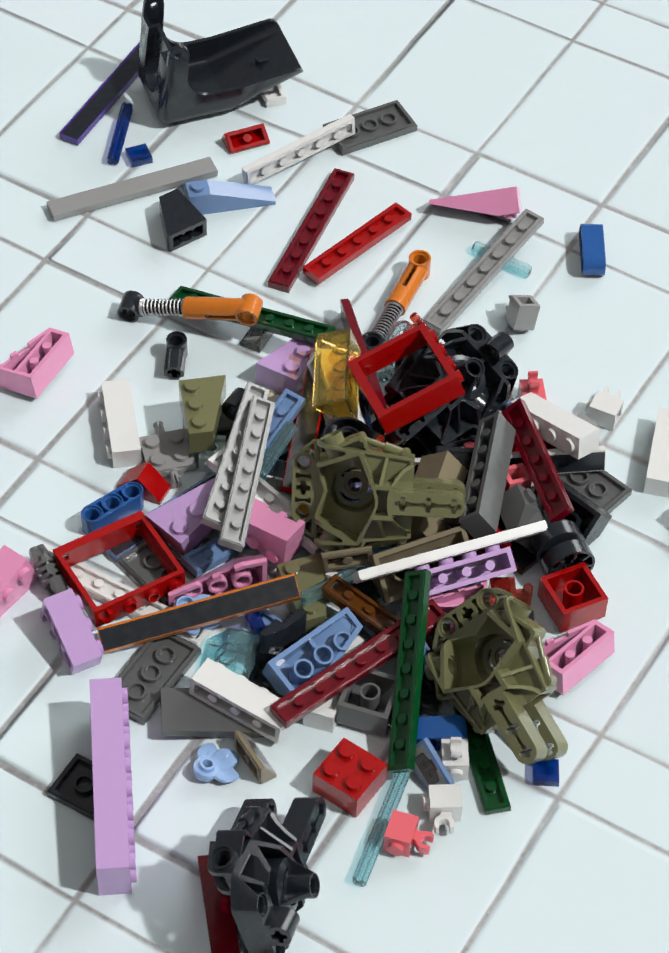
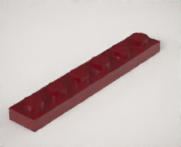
[501,398,574,522]

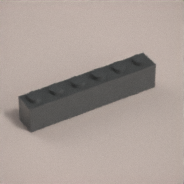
[459,411,516,539]

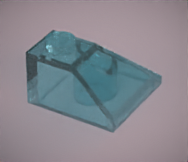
[199,628,257,679]

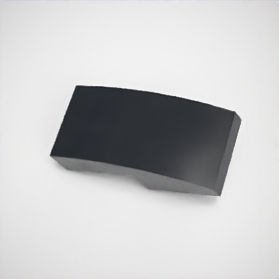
[259,608,307,654]

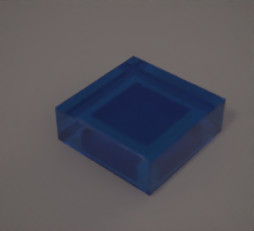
[125,143,153,168]
[532,759,559,787]

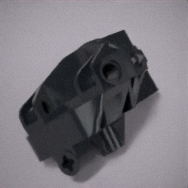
[373,324,519,454]
[207,797,326,953]

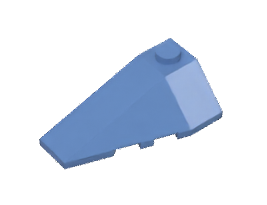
[182,180,276,215]
[262,607,363,696]

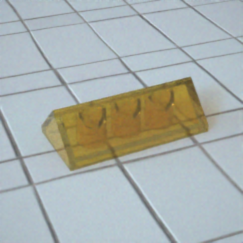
[312,328,361,419]

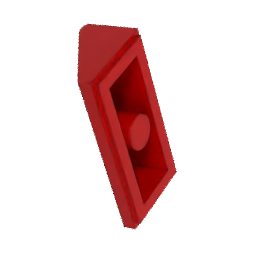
[222,123,270,154]

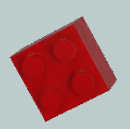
[537,562,609,633]
[312,737,388,818]

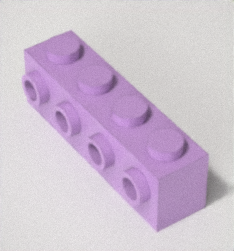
[414,544,517,596]

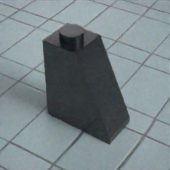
[159,188,207,252]

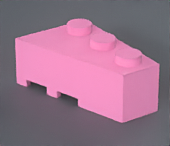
[0,328,74,399]
[246,499,305,564]
[543,619,615,695]

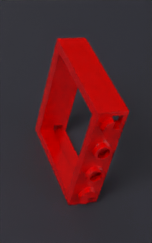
[347,322,465,434]
[53,510,185,628]

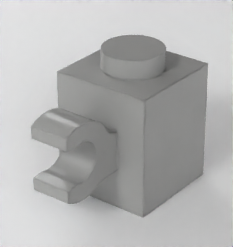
[505,295,540,332]

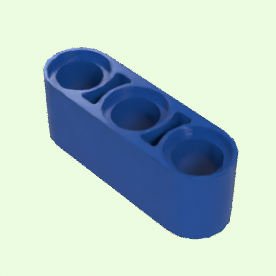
[579,224,606,276]
[81,482,144,535]
[416,715,468,751]

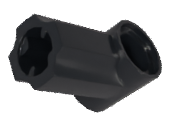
[164,331,188,380]

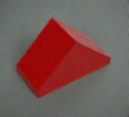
[116,462,171,505]

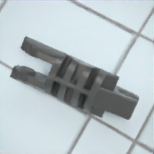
[29,544,68,596]

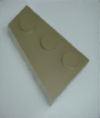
[179,375,226,453]
[276,552,326,633]

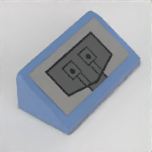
[414,737,454,793]

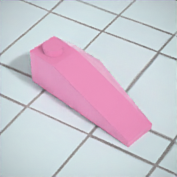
[429,186,521,220]
[168,554,267,607]

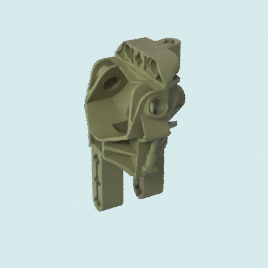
[291,430,466,556]
[424,588,568,764]

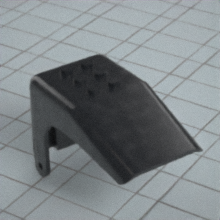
[138,0,304,123]

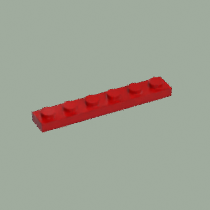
[302,202,412,285]

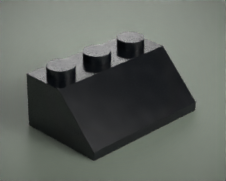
[533,480,612,546]

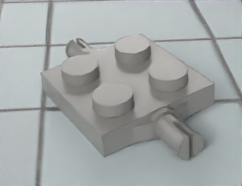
[139,421,196,488]

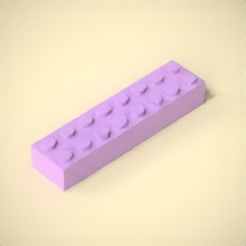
[89,677,137,895]

